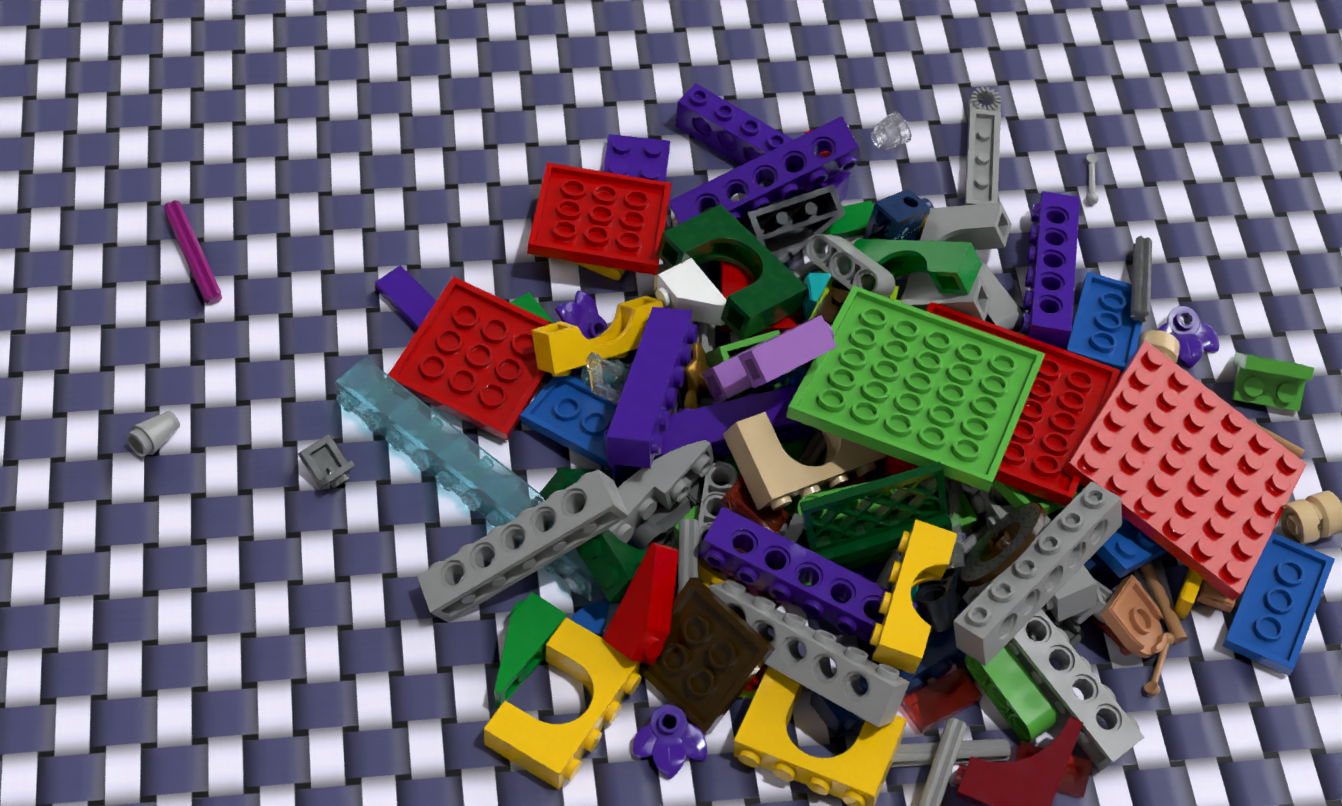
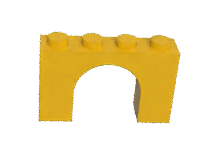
[484,617,642,790]
[734,666,907,806]

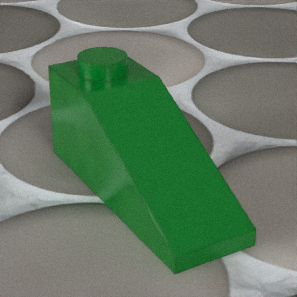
[494,592,567,709]

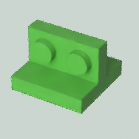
[1231,352,1314,412]

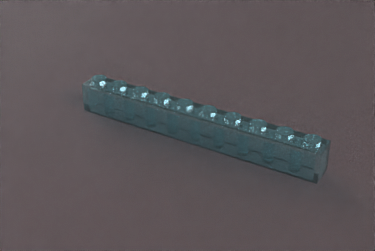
[335,356,601,601]

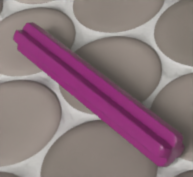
[164,200,222,305]

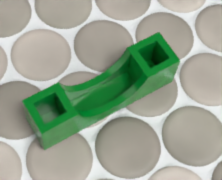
[849,239,982,294]

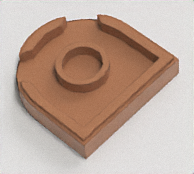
[1099,575,1167,658]

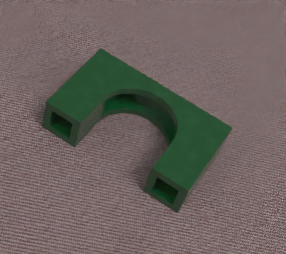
[656,204,808,340]
[540,469,678,602]

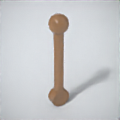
[1144,632,1175,697]

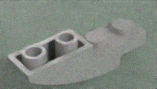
[609,440,714,543]

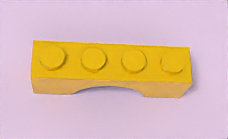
[532,296,664,377]
[869,520,957,674]

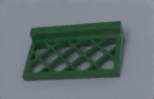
[800,461,952,565]

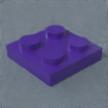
[603,134,671,182]

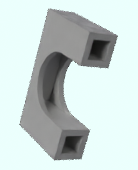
[900,202,1011,321]

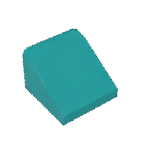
[802,273,831,319]

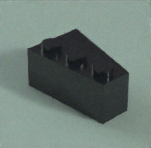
[739,184,845,264]

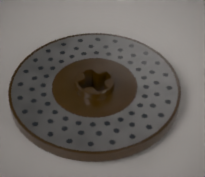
[960,502,1046,587]

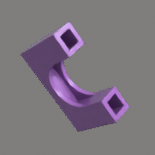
[701,315,837,402]

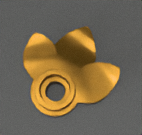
[684,343,710,409]

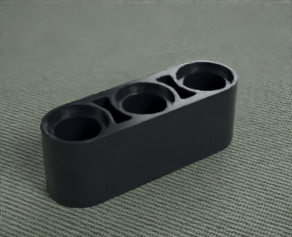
[915,544,969,633]

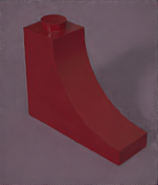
[952,717,1083,806]

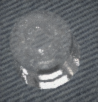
[871,111,912,150]

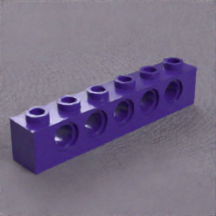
[675,83,851,202]
[669,116,861,224]
[1021,191,1080,350]
[699,506,918,649]

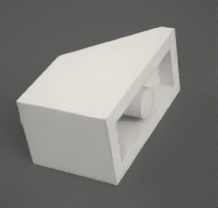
[655,258,726,326]

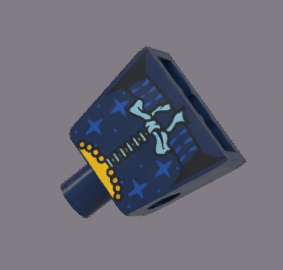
[863,189,934,241]

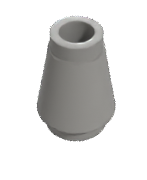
[127,411,180,457]

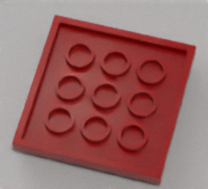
[527,162,672,275]
[387,276,553,441]

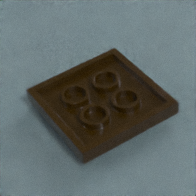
[639,577,775,734]

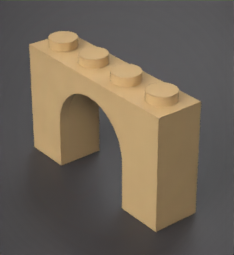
[723,412,887,511]

